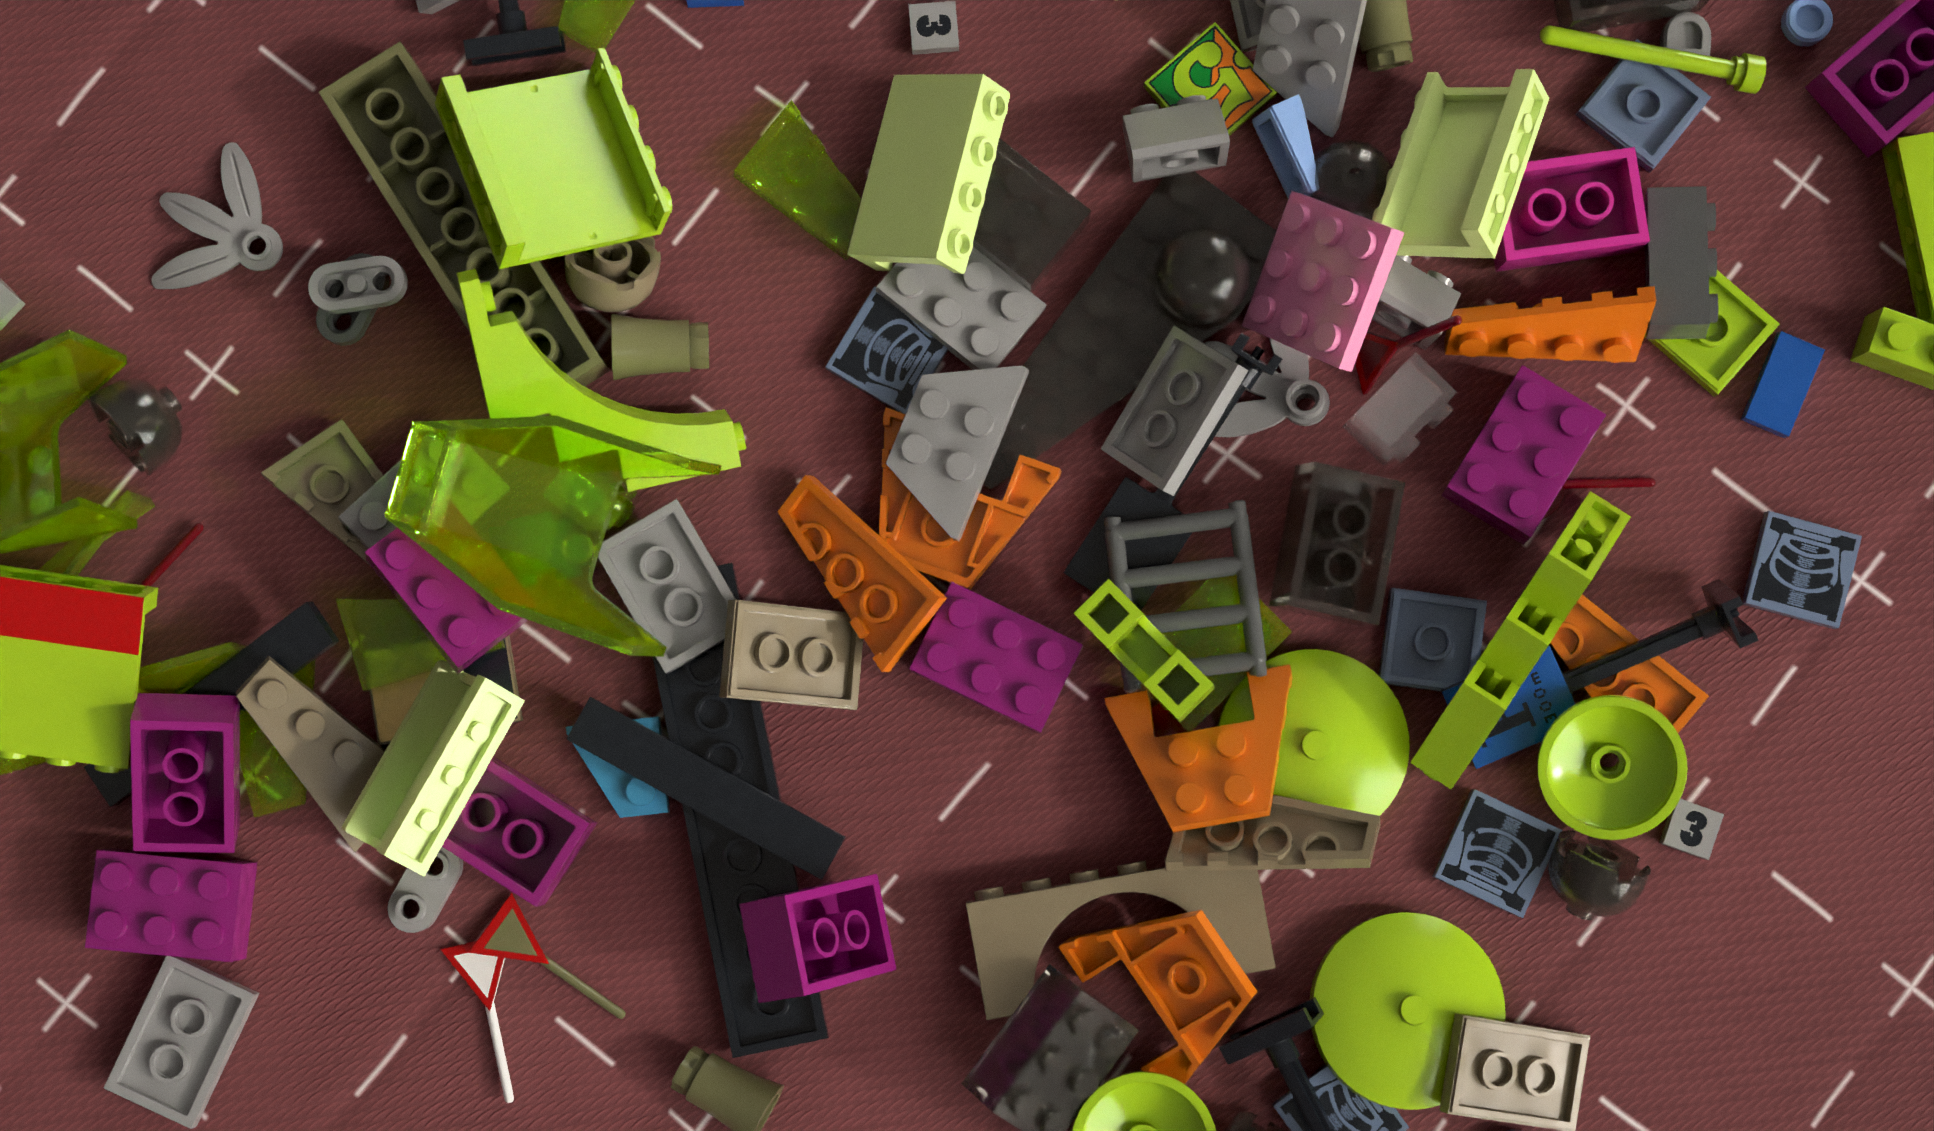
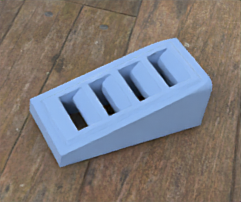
[1252,94,1321,199]

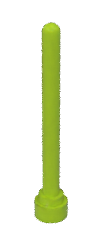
[1540,25,1766,94]

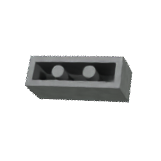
[1644,186,1718,339]

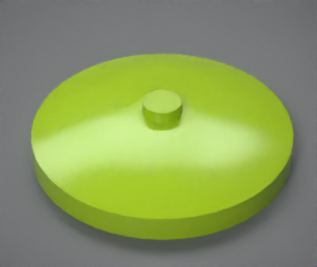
[1217,649,1410,816]
[1310,912,1505,1110]

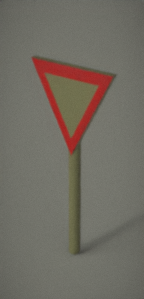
[469,893,626,1019]

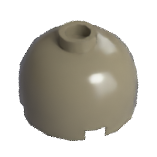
[563,236,661,312]

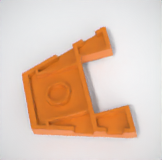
[879,408,1062,590]
[1104,664,1293,833]
[1058,909,1258,1084]

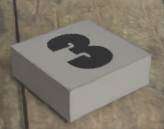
[908,1,959,55]
[1659,799,1724,860]

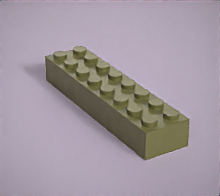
[319,42,611,421]

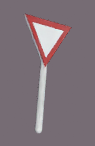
[440,941,514,1103]

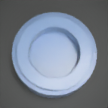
[1781,0,1833,47]

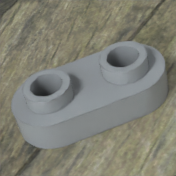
[308,256,408,314]
[388,847,463,933]

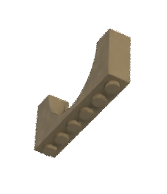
[966,857,1276,1020]

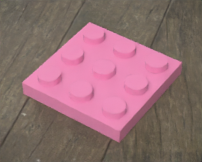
[1242,191,1405,372]

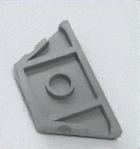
[1253,0,1367,137]
[886,366,1029,542]

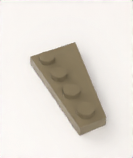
[261,419,383,565]
[236,655,386,852]
[1165,795,1380,871]

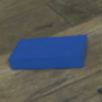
[1740,331,1825,438]

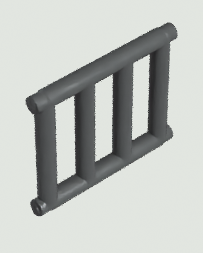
[1104,500,1267,693]

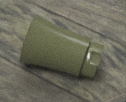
[1359,0,1413,72]
[611,314,709,381]
[671,1046,784,1131]

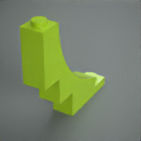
[456,269,746,492]
[1410,491,1631,789]

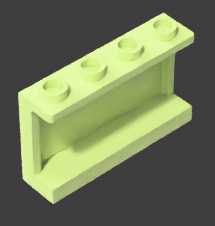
[1372,69,1549,259]
[847,74,1010,274]
[342,660,525,877]

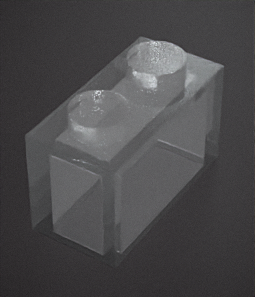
[1343,352,1457,466]

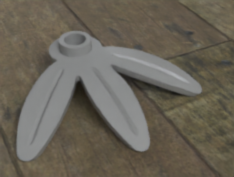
[151,142,283,289]
[1204,338,1330,437]

